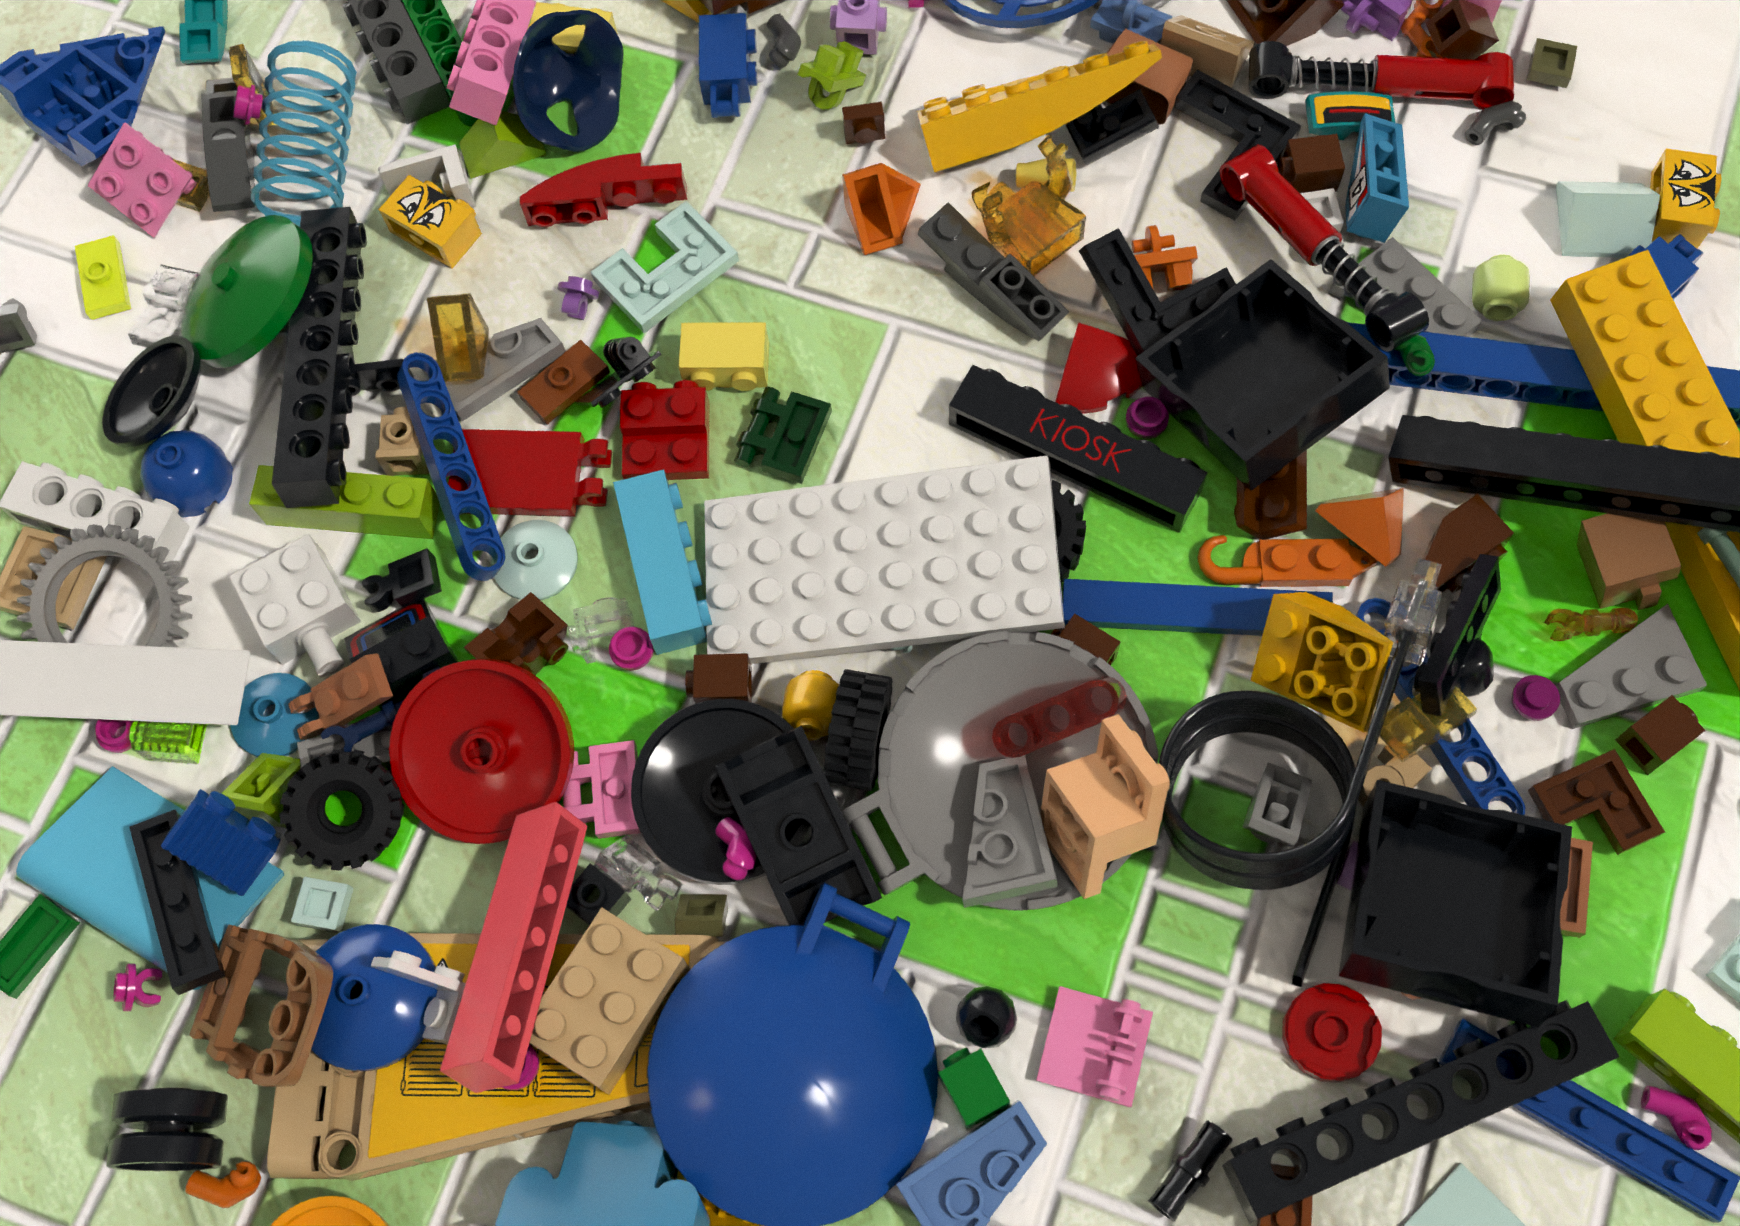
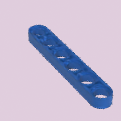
[397,352,506,581]
[1356,598,1525,815]

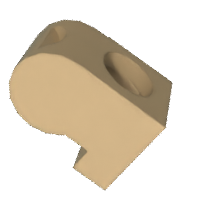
[1358,735,1432,807]

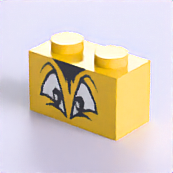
[1650,148,1722,249]
[379,175,482,269]

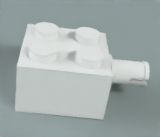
[229,533,361,677]

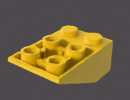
[1250,592,1393,733]

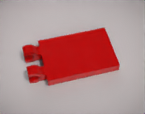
[448,429,612,517]

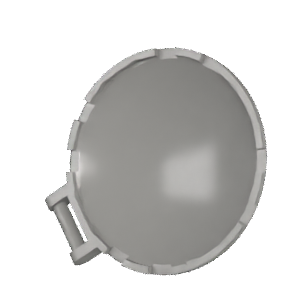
[842,631,1158,910]

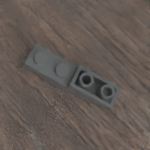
[201,76,255,212]
[917,202,1069,341]

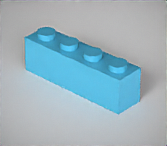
[613,469,712,655]

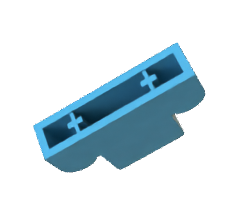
[495,1121,710,1226]

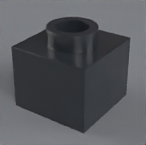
[566,863,631,925]

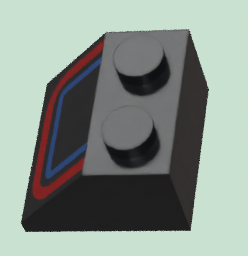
[344,598,459,710]

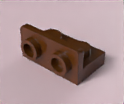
[1234,450,1307,540]

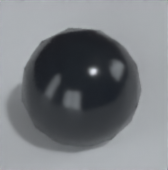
[956,986,1017,1048]

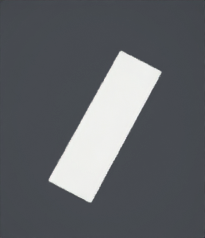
[0,640,251,725]

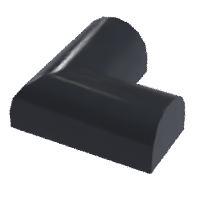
[1065,89,1159,165]

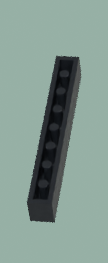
[1388,415,1740,533]

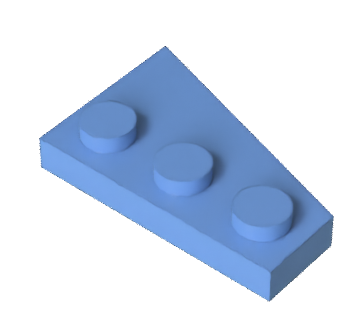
[895,1100,1047,1226]

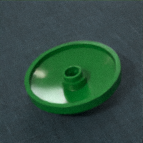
[182,215,313,368]

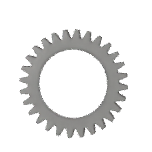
[16,524,193,647]

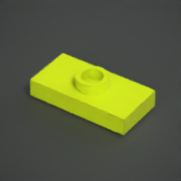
[75,235,131,320]

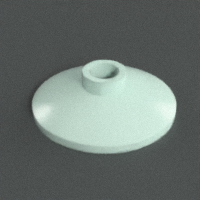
[491,520,578,600]

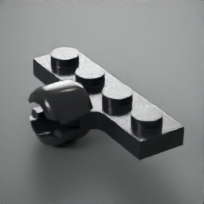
[1414,554,1501,717]

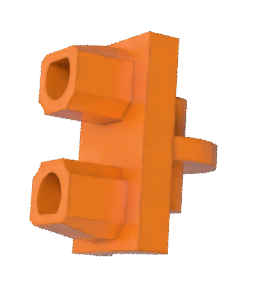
[1132,225,1198,291]

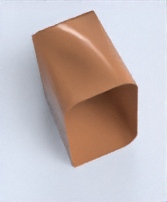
[1105,28,1193,125]

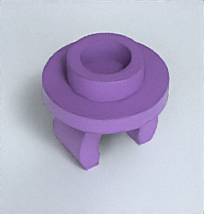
[557,276,599,320]

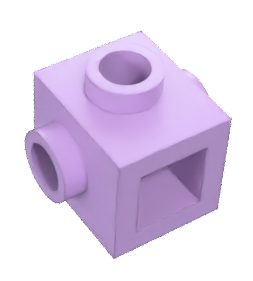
[830,0,887,54]

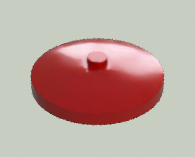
[389,659,574,844]

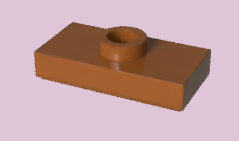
[517,340,610,425]

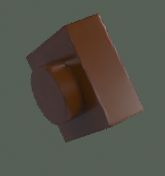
[842,102,885,144]

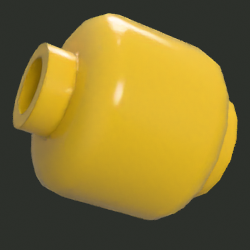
[782,670,840,741]

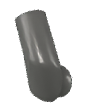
[767,14,801,68]
[1465,101,1526,145]

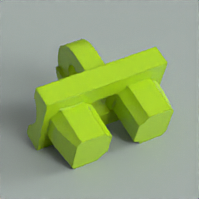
[797,41,866,110]

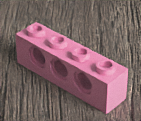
[446,0,536,125]

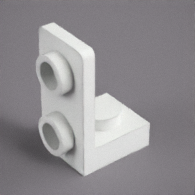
[378,145,476,207]
[371,951,466,1044]

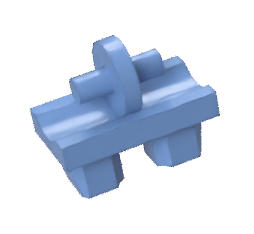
[1090,0,1172,44]

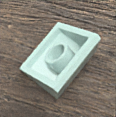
[1556,181,1660,258]

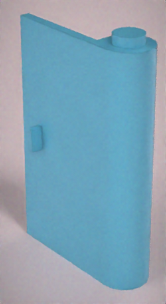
[16,766,284,990]

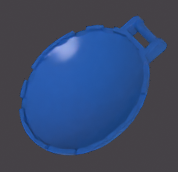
[647,883,938,1226]

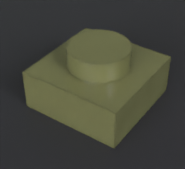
[1526,38,1578,88]
[674,894,728,937]

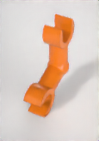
[1401,0,1444,58]

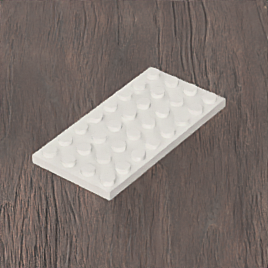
[704,455,1065,664]

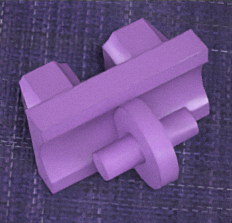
[1341,0,1413,41]

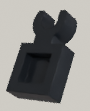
[361,548,442,612]

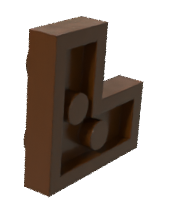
[1528,749,1665,855]

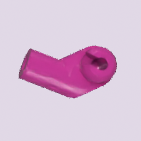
[715,817,757,881]

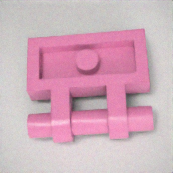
[563,740,641,839]

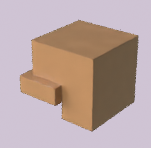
[1577,513,1682,610]

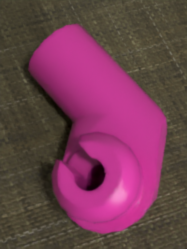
[1641,1085,1712,1150]

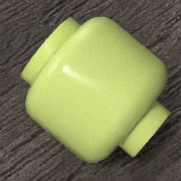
[1472,254,1530,321]

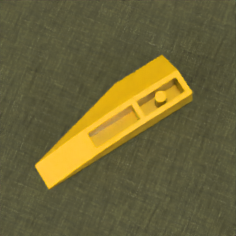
[917,41,1162,173]

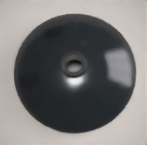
[102,335,201,448]

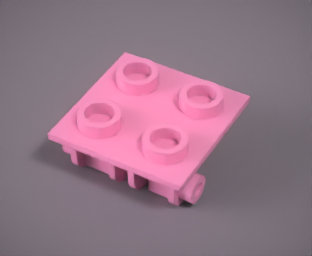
[87,123,197,238]
[1036,986,1153,1108]

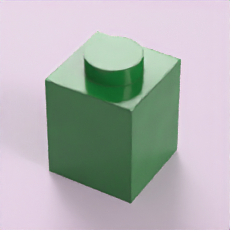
[938,1047,1011,1130]

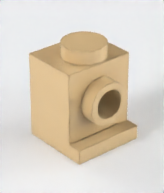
[375,407,429,476]

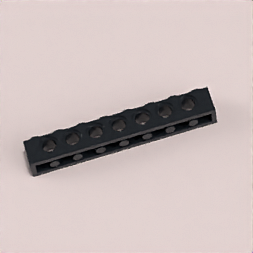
[272,206,367,508]
[1222,1000,1620,1224]

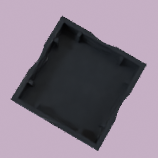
[1135,259,1390,491]
[1338,780,1572,1028]

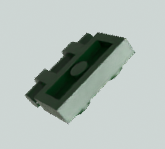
[734,387,832,484]

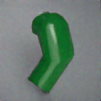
[1393,335,1435,376]

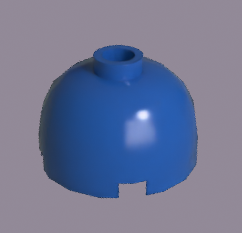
[140,430,233,518]

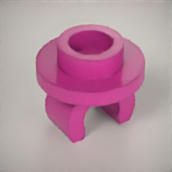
[113,964,163,1012]

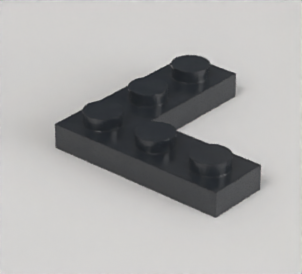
[1174,69,1301,221]
[1079,228,1236,356]

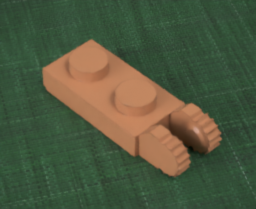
[288,653,393,740]

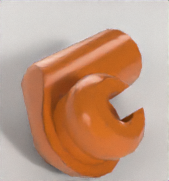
[185,1161,261,1208]

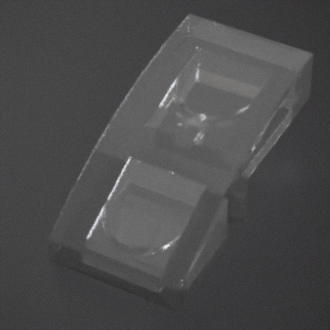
[128,264,199,347]

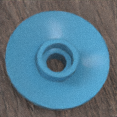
[230,673,319,757]

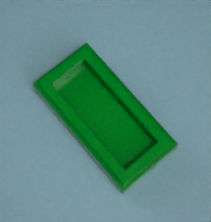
[0,894,80,999]

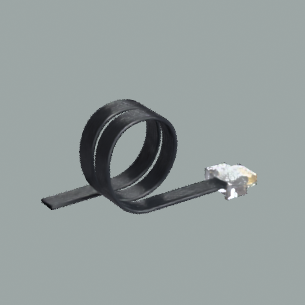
[1159,558,1442,987]

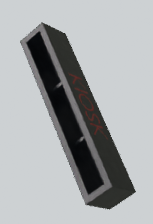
[949,365,1208,533]

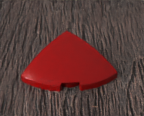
[1056,323,1143,414]

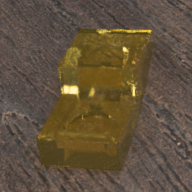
[1380,686,1477,762]

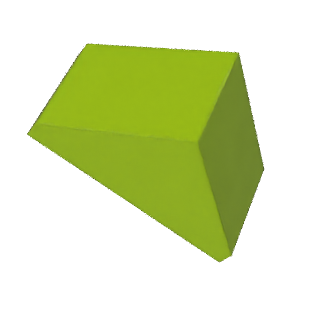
[459,111,546,179]
[221,753,301,828]

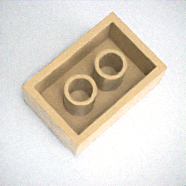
[530,907,690,1095]

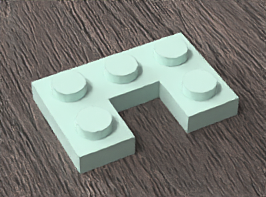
[591,201,739,333]

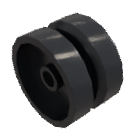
[106,1088,228,1171]

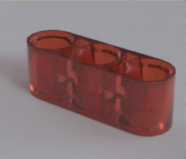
[992,676,1127,758]

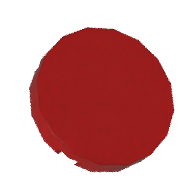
[1282,983,1382,1083]

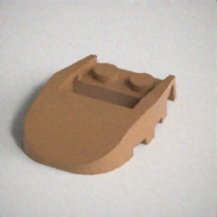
[189,924,333,1087]

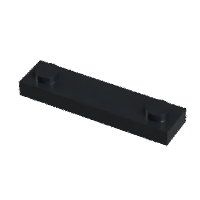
[129,809,226,995]

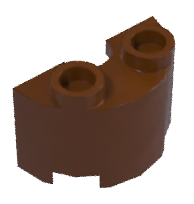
[464,592,569,676]

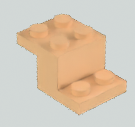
[1040,714,1170,899]

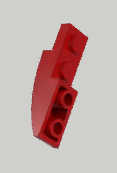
[520,153,687,227]

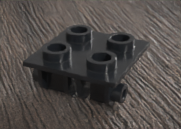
[575,337,662,408]

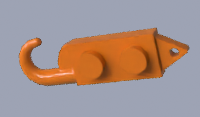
[1197,535,1378,587]

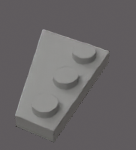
[1329,237,1483,337]
[422,318,566,421]
[1556,604,1707,729]
[962,754,1058,908]

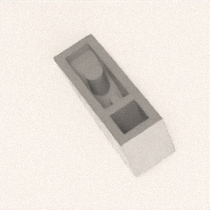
[1242,762,1312,846]

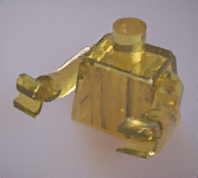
[971,135,1086,276]

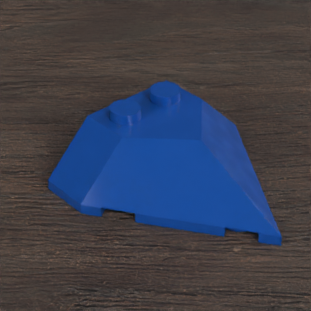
[0,26,165,166]

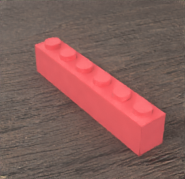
[440,802,588,1093]

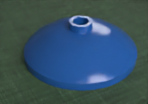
[311,924,438,1071]

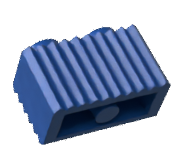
[161,789,281,896]

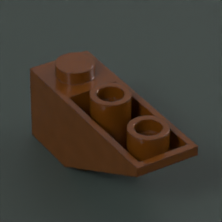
[1399,493,1514,620]

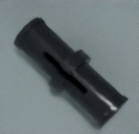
[1148,1120,1233,1222]

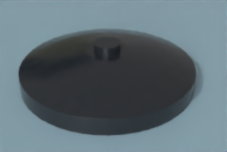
[631,699,811,885]

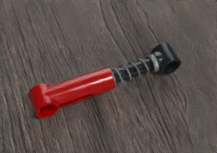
[1248,41,1514,109]
[1220,144,1429,352]

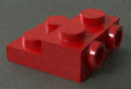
[620,380,710,480]

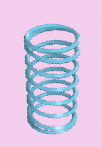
[251,40,357,227]

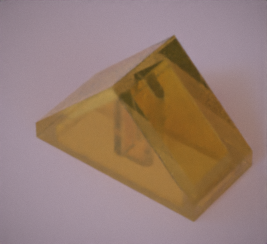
[427,293,489,382]

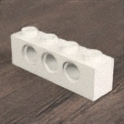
[0,461,190,563]

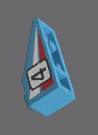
[1345,113,1409,243]

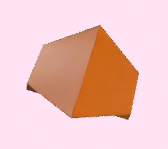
[842,163,921,255]
[1315,488,1404,567]

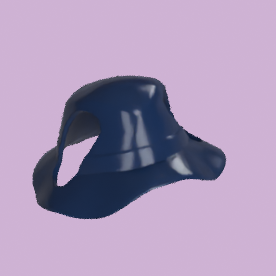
[513,10,624,152]

